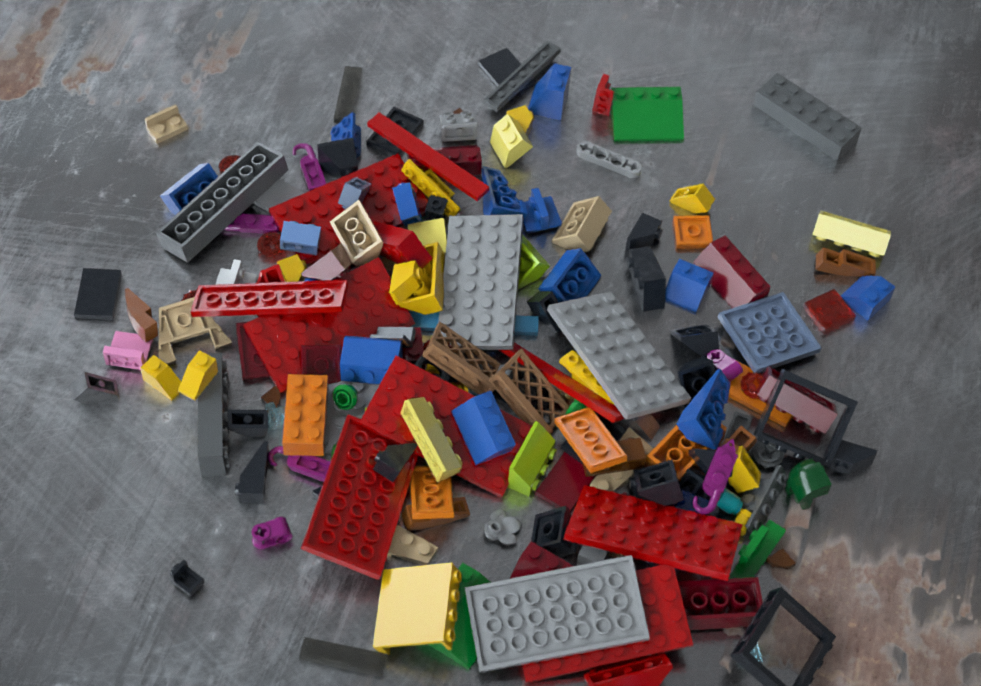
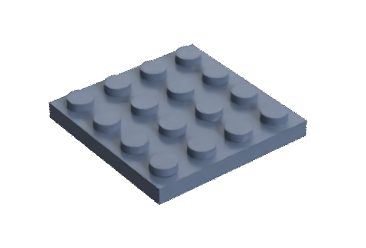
[718,292,822,374]

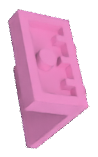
[103,331,153,370]

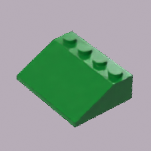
[610,87,684,142]
[428,563,491,670]

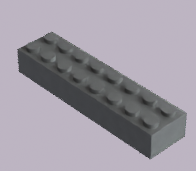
[156,141,288,263]

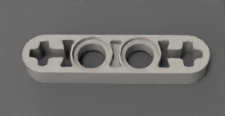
[576,141,642,178]

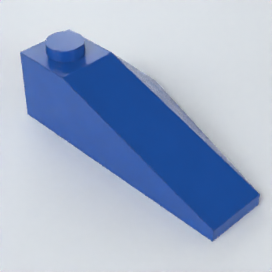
[481,166,528,218]
[677,369,731,450]

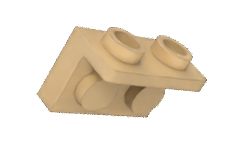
[145,105,188,144]

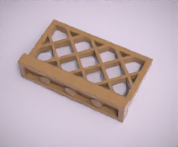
[422,322,502,395]
[488,349,569,434]

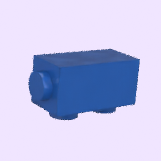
[392,182,423,227]

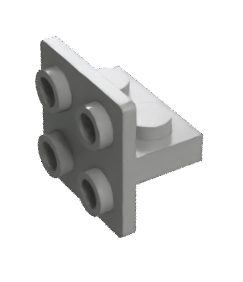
[439,111,478,142]

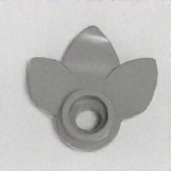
[484,509,522,545]

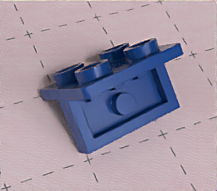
[331,112,361,158]
[523,188,562,233]

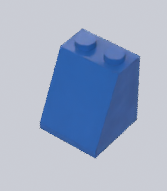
[528,63,571,121]

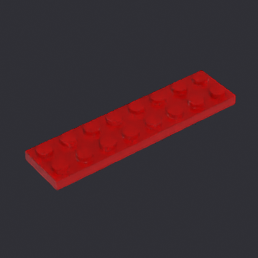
[190,280,349,317]

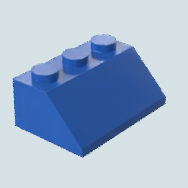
[160,163,218,215]
[538,248,602,303]
[340,336,403,384]
[451,391,516,466]

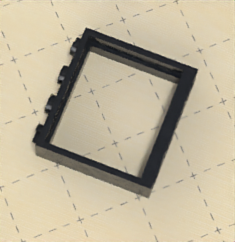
[754,369,858,467]
[730,587,836,686]

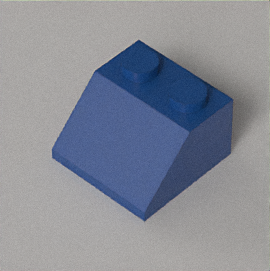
[665,259,714,312]
[839,276,895,321]

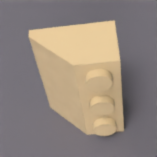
[551,196,612,252]
[330,200,384,267]

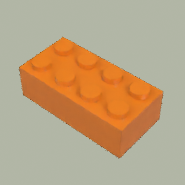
[282,374,329,456]
[644,424,727,482]

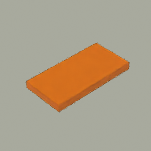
[729,360,793,427]
[555,407,627,473]
[410,466,454,519]

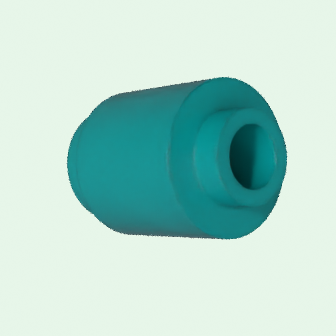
[717,488,743,515]

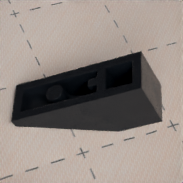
[235,441,270,504]

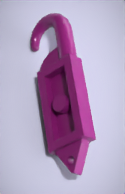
[292,143,326,191]
[224,214,280,234]
[693,439,738,514]
[268,446,330,482]

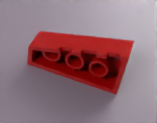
[373,221,433,269]

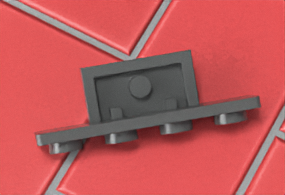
[740,465,787,535]

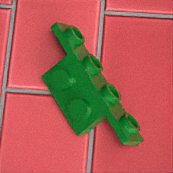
[729,520,786,579]

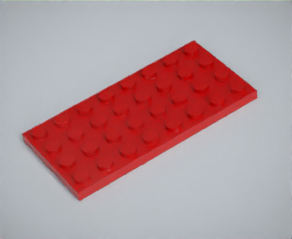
[269,153,428,268]
[243,257,415,394]
[359,356,532,498]
[301,414,418,580]
[564,485,743,581]
[522,564,693,683]

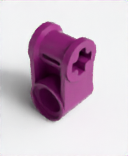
[707,349,743,382]
[251,517,293,550]

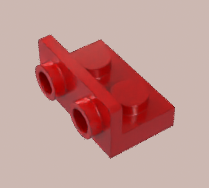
[592,73,614,116]

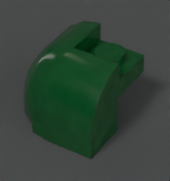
[785,458,832,510]

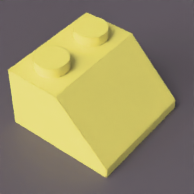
[490,114,533,169]

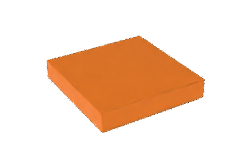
[673,215,713,249]

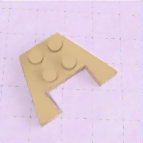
[159,297,232,365]

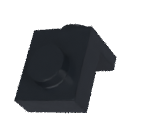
[425,195,448,221]
[170,560,205,597]

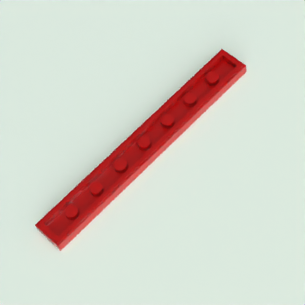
[367,112,489,202]
[499,342,625,423]

